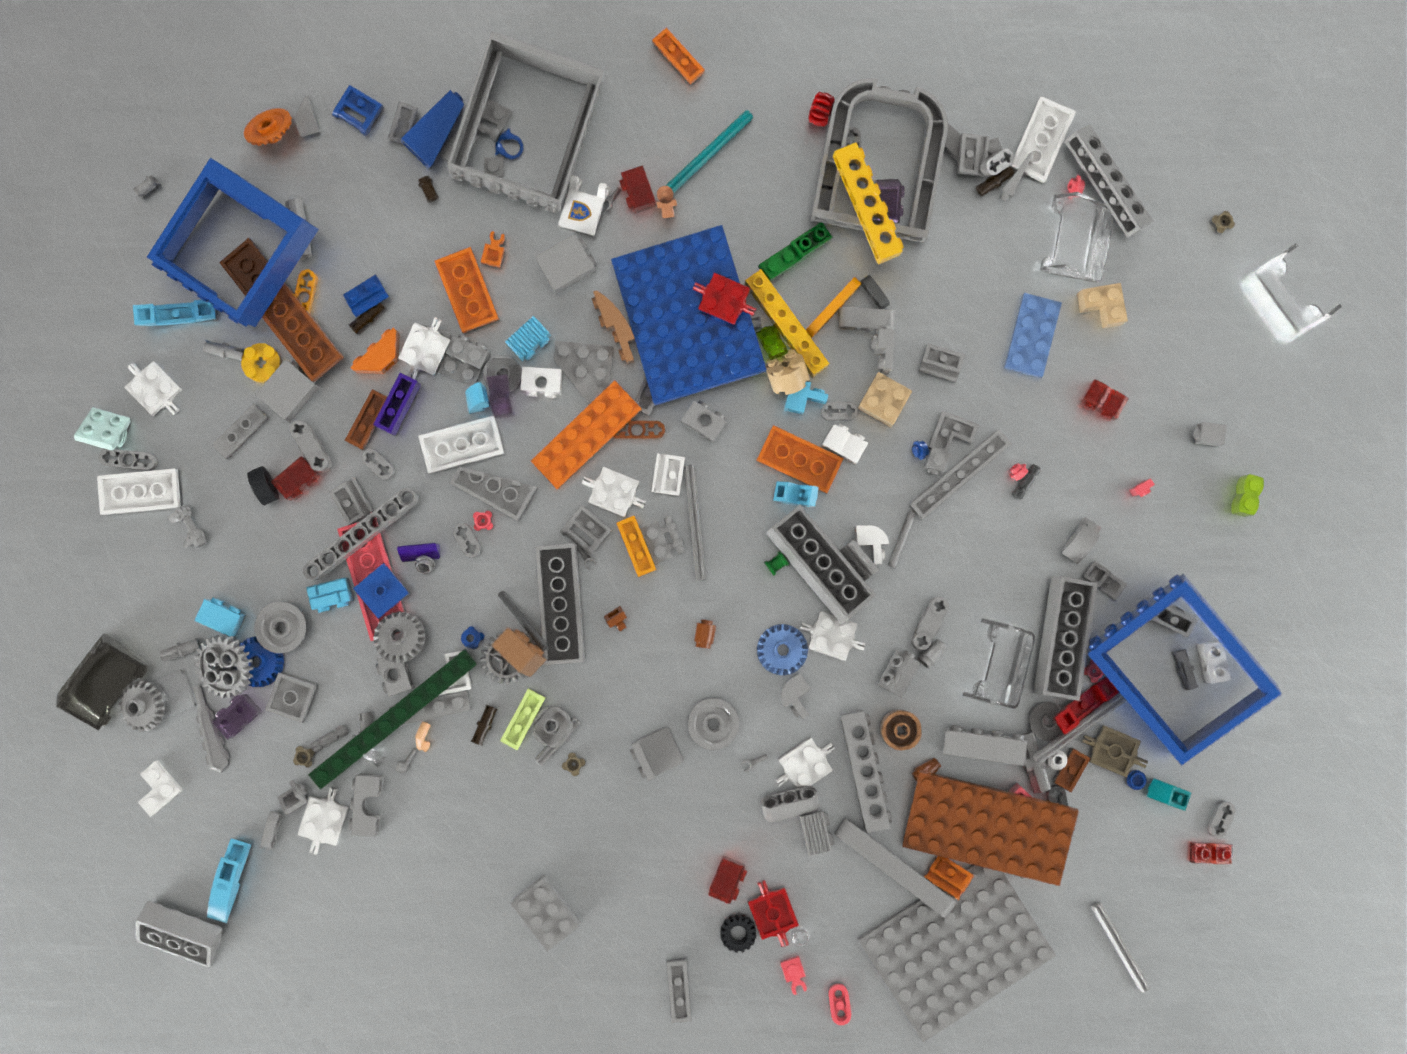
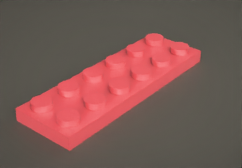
[337,518,404,641]

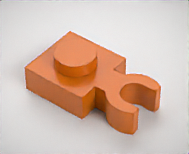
[481,231,505,268]

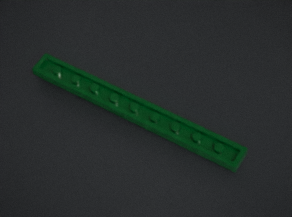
[308,649,477,790]

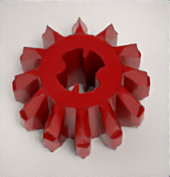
[808,92,835,127]

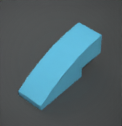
[465,382,490,414]

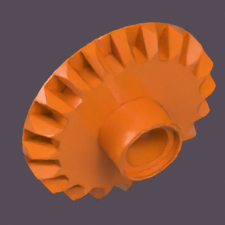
[244,108,292,146]

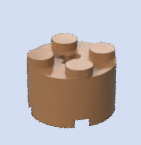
[879,709,922,751]

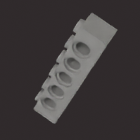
[1064,124,1153,238]
[840,710,892,833]

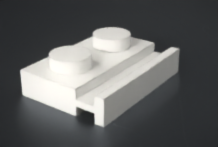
[651,453,685,496]

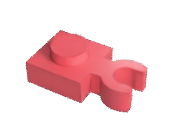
[780,956,807,995]

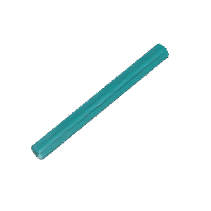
[665,110,753,193]

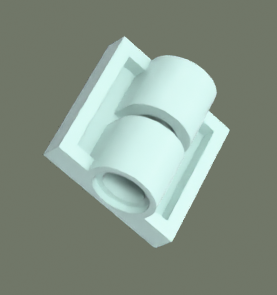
[74,407,131,451]

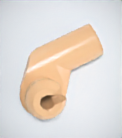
[415,721,431,752]

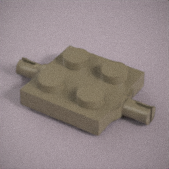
[1082,725,1148,778]

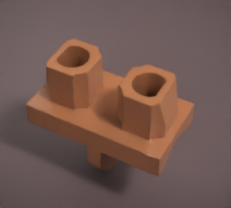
[656,186,677,218]

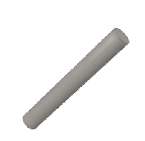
[888,511,916,568]

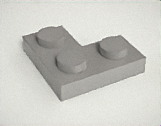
[928,411,979,452]

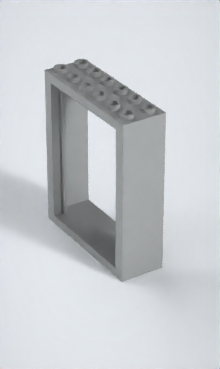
[447,31,604,213]

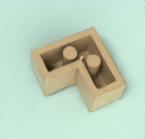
[1077,283,1128,328]

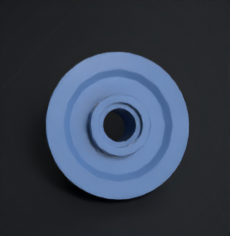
[757,624,808,675]

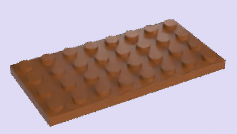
[902,770,1079,886]

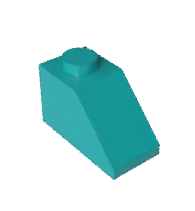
[1147,778,1192,811]

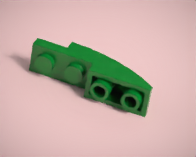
[758,222,833,281]

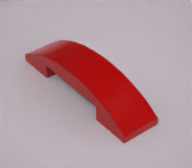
[1053,676,1119,735]

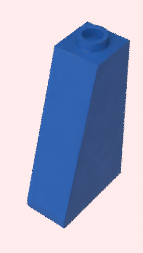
[401,90,464,170]

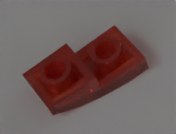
[1190,842,1233,865]

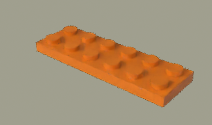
[531,380,642,489]

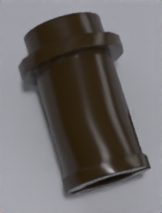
[418,176,439,202]

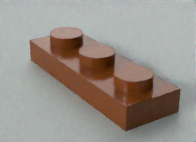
[344,389,387,450]

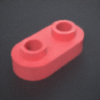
[828,983,851,1025]

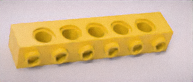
[833,142,904,264]
[745,269,830,378]

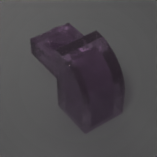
[487,374,515,419]

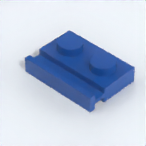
[343,274,389,317]

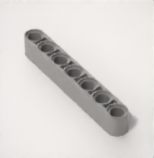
[303,488,418,580]
[834,818,957,919]

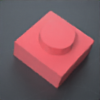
[1129,478,1155,497]

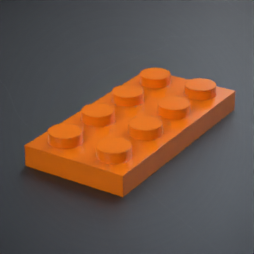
[435,247,499,334]
[756,425,844,494]

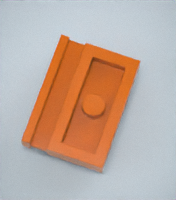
[924,856,974,900]

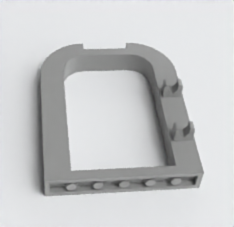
[810,79,948,243]

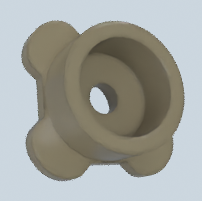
[1212,211,1235,233]
[293,746,315,768]
[562,753,585,776]

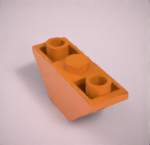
[350,328,400,374]

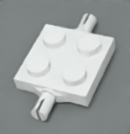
[398,317,451,379]
[124,361,182,416]
[582,467,646,518]
[800,611,865,661]
[776,737,835,788]
[298,787,349,854]

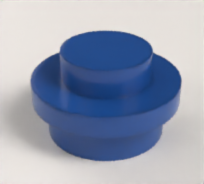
[912,441,929,460]
[1126,770,1147,790]

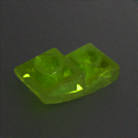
[756,325,788,361]

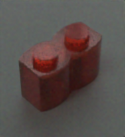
[1080,379,1129,421]

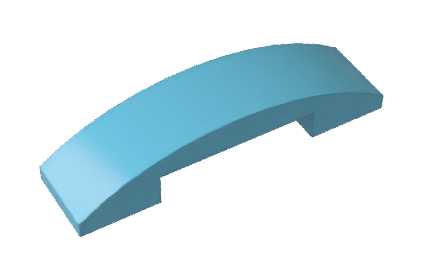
[133,300,216,326]

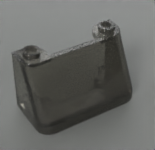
[56,633,148,730]

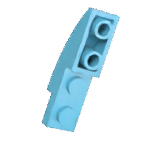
[207,838,252,923]

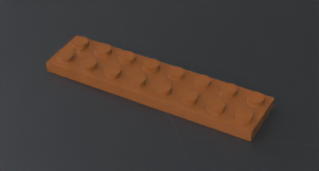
[219,238,344,382]

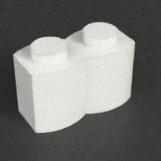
[821,423,868,465]

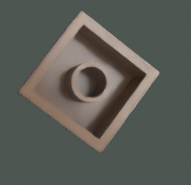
[492,628,547,677]

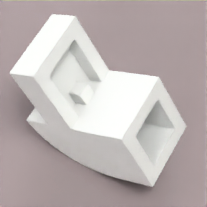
[855,525,889,565]

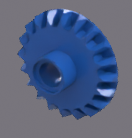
[234,636,284,687]

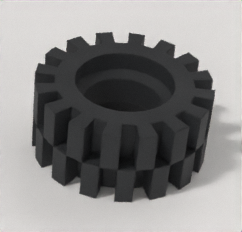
[720,914,756,953]

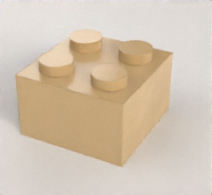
[858,372,912,428]

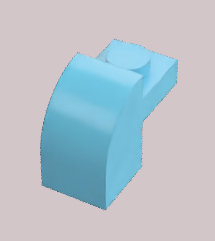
[784,382,829,415]
[773,481,819,507]

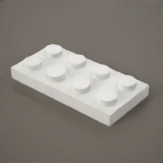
[1010,96,1076,183]
[418,415,505,474]
[97,469,181,515]

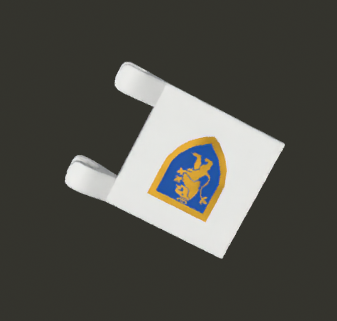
[558,175,610,236]

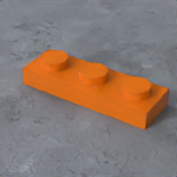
[652,28,705,85]

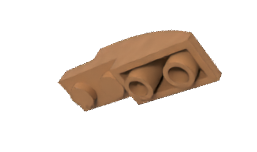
[591,290,635,365]

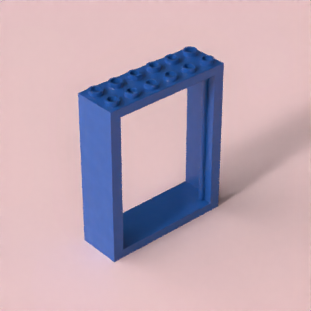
[1088,574,1282,766]

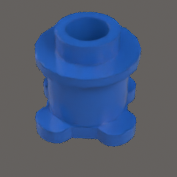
[461,626,485,650]

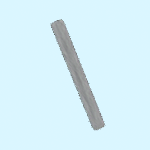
[1092,902,1150,993]

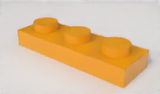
[616,516,656,577]

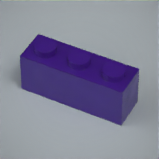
[373,373,422,436]

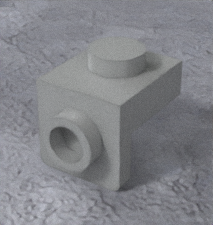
[277,780,308,815]

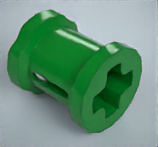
[764,551,790,576]

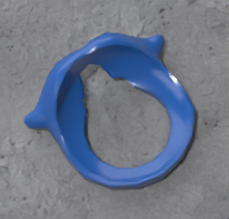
[495,128,524,160]

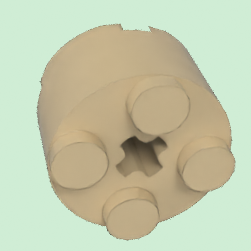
[766,349,810,395]

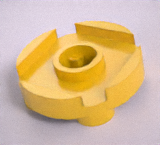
[241,343,282,383]

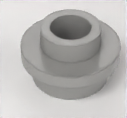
[415,555,435,574]

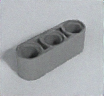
[838,307,896,331]
[761,786,820,822]

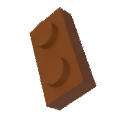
[1053,748,1091,793]

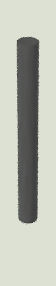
[498,591,548,651]

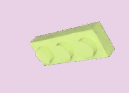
[500,688,546,750]

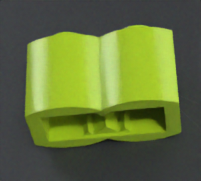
[1231,474,1264,517]

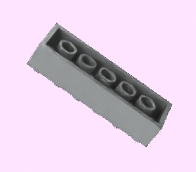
[766,505,876,624]
[535,543,585,665]
[1033,576,1098,701]

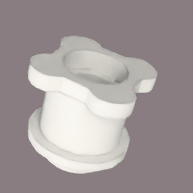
[1045,750,1067,770]

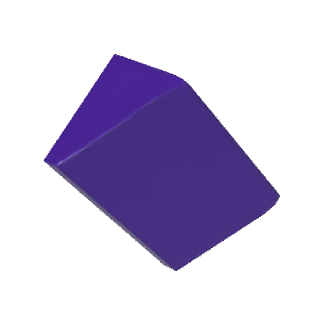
[397,543,441,562]

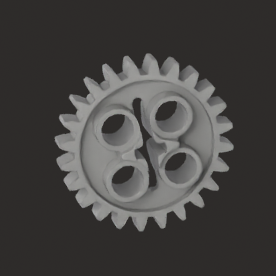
[194,634,254,699]

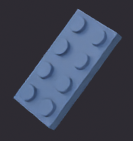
[1004,293,1062,378]

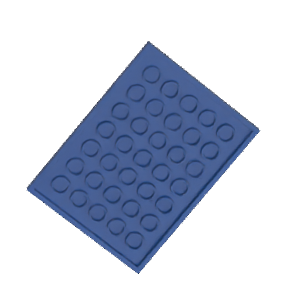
[611,225,767,405]

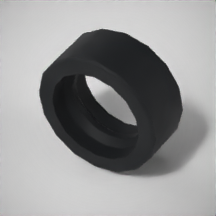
[247,466,279,506]

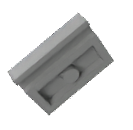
[957,133,990,177]
[919,343,965,382]
[329,477,374,525]
[839,539,879,581]

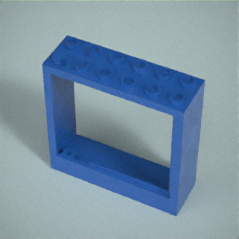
[147,157,319,327]

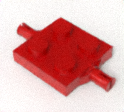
[693,273,757,325]
[748,880,799,947]

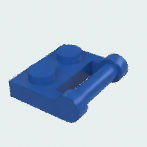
[332,85,383,136]

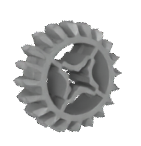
[480,633,525,685]

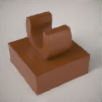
[604,606,627,631]

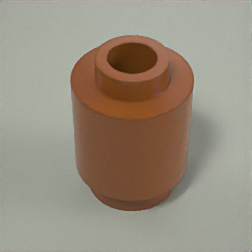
[694,619,716,649]

